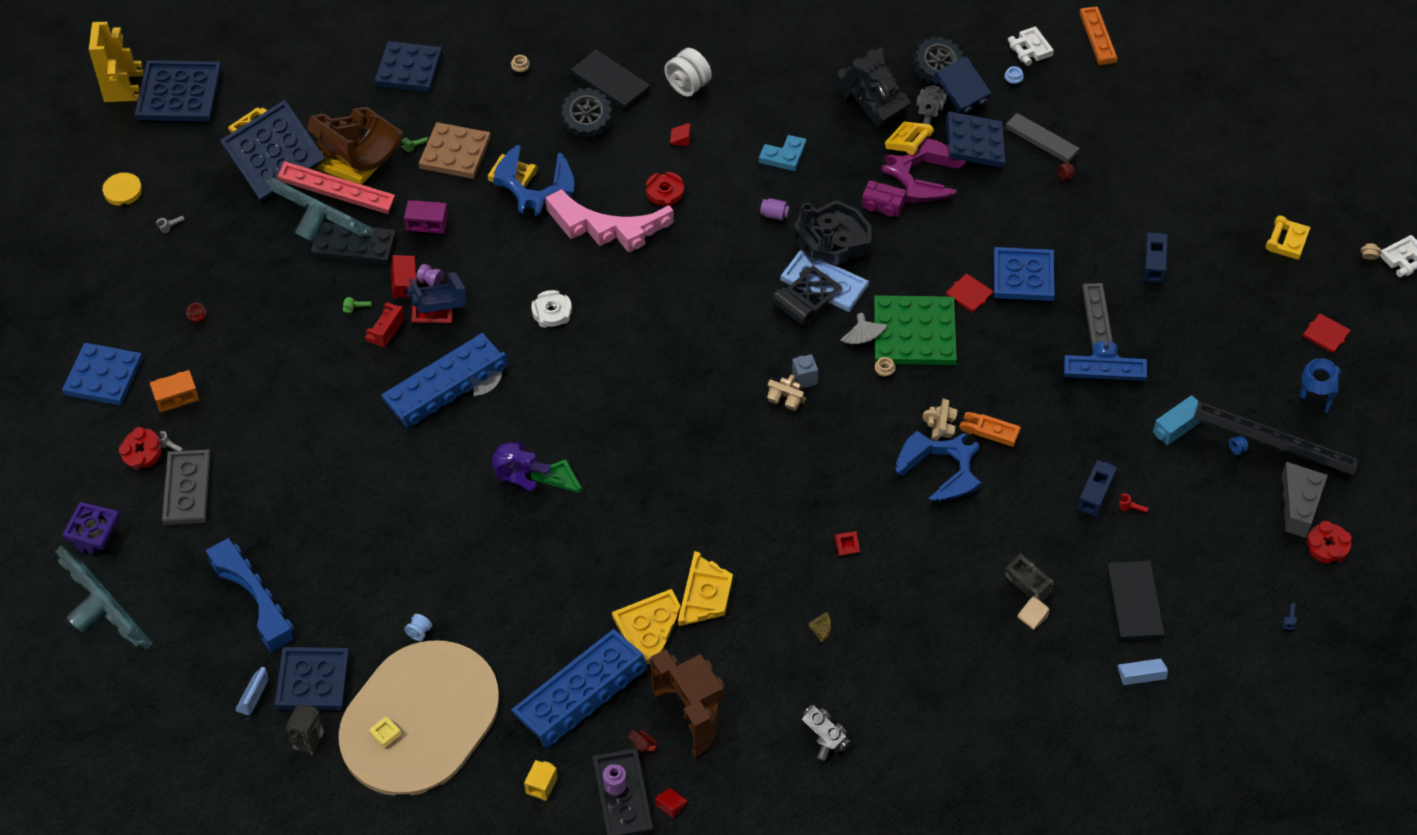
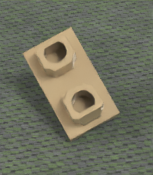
[767,374,806,411]
[923,399,957,441]

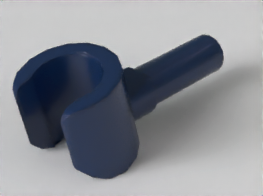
[1282,603,1297,630]

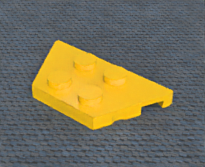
[678,551,733,626]

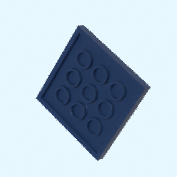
[135,60,221,121]
[220,100,326,201]

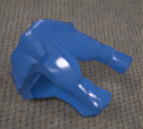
[1300,359,1341,413]

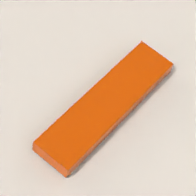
[1079,6,1117,65]

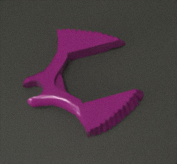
[882,138,966,203]

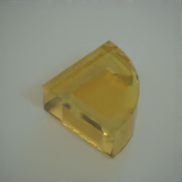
[809,612,831,642]

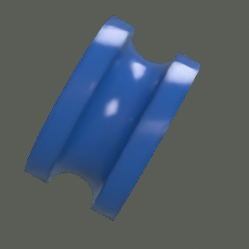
[1229,435,1248,455]

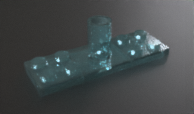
[265,176,374,241]
[55,545,152,649]

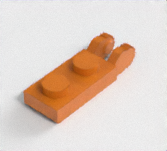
[959,412,1021,447]

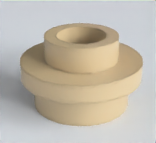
[511,55,530,72]
[1361,244,1381,260]
[875,357,895,376]

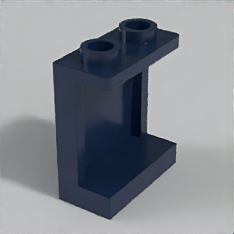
[932,56,991,114]
[407,272,466,313]

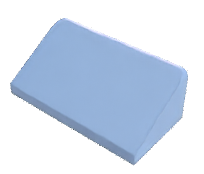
[1118,659,1168,685]
[235,667,269,715]

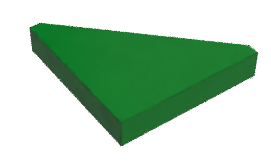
[530,459,582,493]

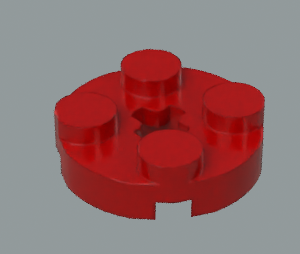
[646,172,684,208]
[119,427,162,470]
[1307,521,1352,563]

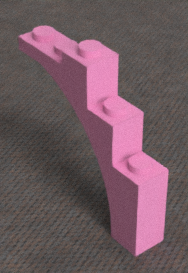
[546,189,674,253]

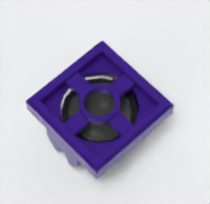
[62,502,120,554]

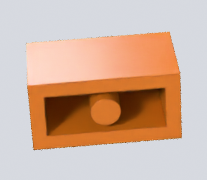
[150,370,199,413]

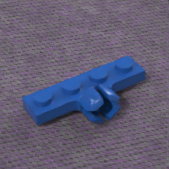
[1064,341,1147,381]

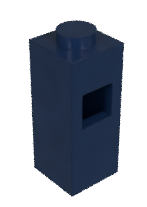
[1143,232,1167,283]
[1077,460,1117,517]

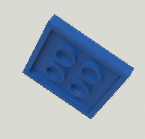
[994,247,1054,301]
[62,343,143,405]

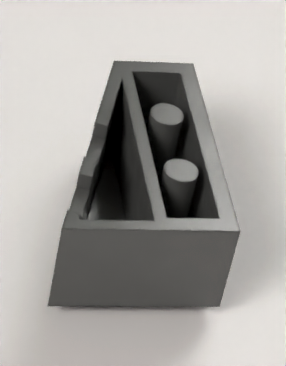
[1282,462,1327,538]

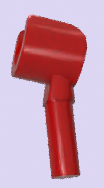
[1119,494,1148,513]

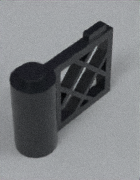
[773,266,842,326]

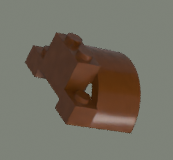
[307,107,403,171]
[650,649,725,758]

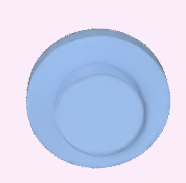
[1005,66,1023,84]

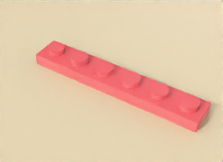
[278,161,395,214]

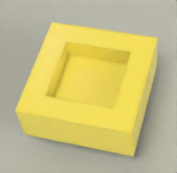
[369,716,401,748]

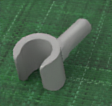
[156,216,184,233]
[160,431,183,451]

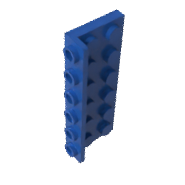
[381,333,508,428]
[511,629,648,748]

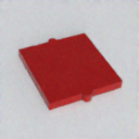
[946,274,994,313]
[1303,314,1351,353]

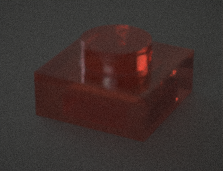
[628,730,658,752]

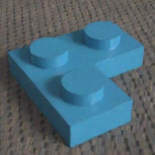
[759,135,806,171]

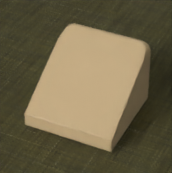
[1017,596,1049,630]

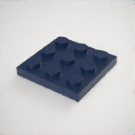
[375,41,442,92]
[946,111,1005,168]
[275,647,350,710]

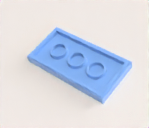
[781,250,869,312]

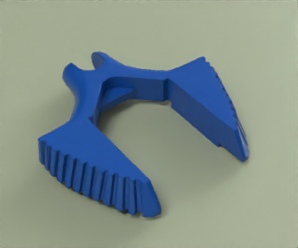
[493,145,575,216]
[896,431,981,502]

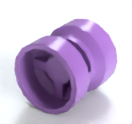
[416,264,443,286]

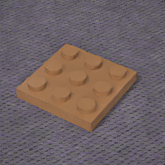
[419,122,491,179]

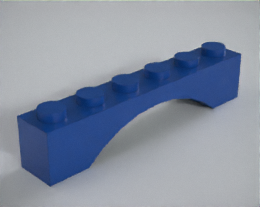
[206,538,294,653]

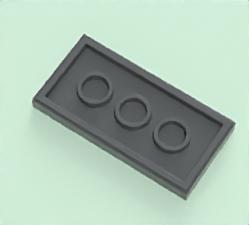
[162,450,211,525]

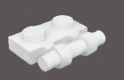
[1008,26,1054,66]
[1379,235,1417,277]

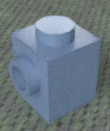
[792,354,818,389]

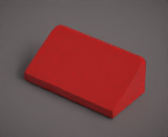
[412,305,454,323]

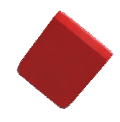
[670,123,690,146]
[834,531,860,556]
[655,788,687,818]

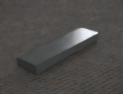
[1006,113,1079,163]
[1082,283,1113,351]

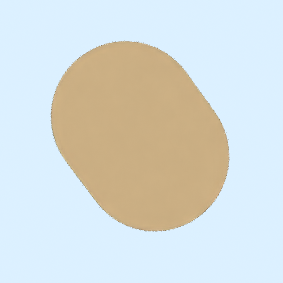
[339,640,499,796]

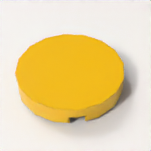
[102,173,142,206]

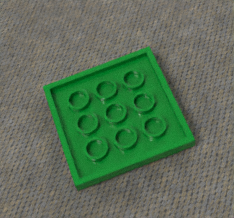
[874,295,957,365]

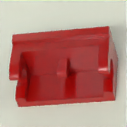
[391,255,416,298]
[365,303,404,348]

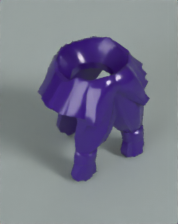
[492,441,551,491]

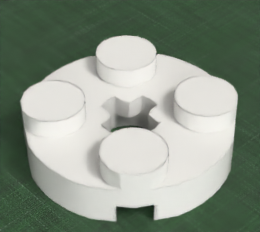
[532,290,572,327]

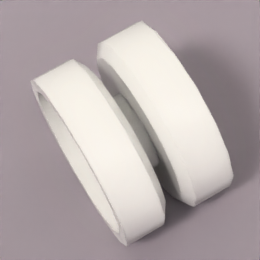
[664,48,712,97]

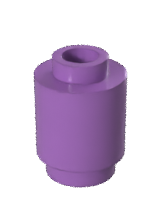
[760,198,790,221]
[603,764,627,796]

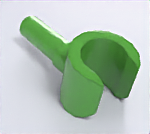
[401,137,428,152]
[343,297,371,313]

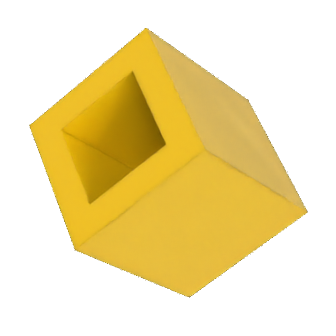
[524,760,558,801]

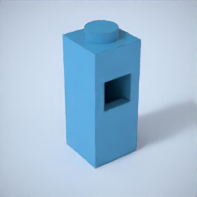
[1153,395,1201,445]

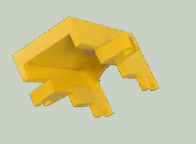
[89,22,144,102]

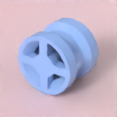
[404,614,432,641]

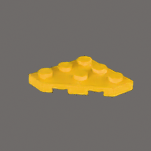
[612,589,681,665]

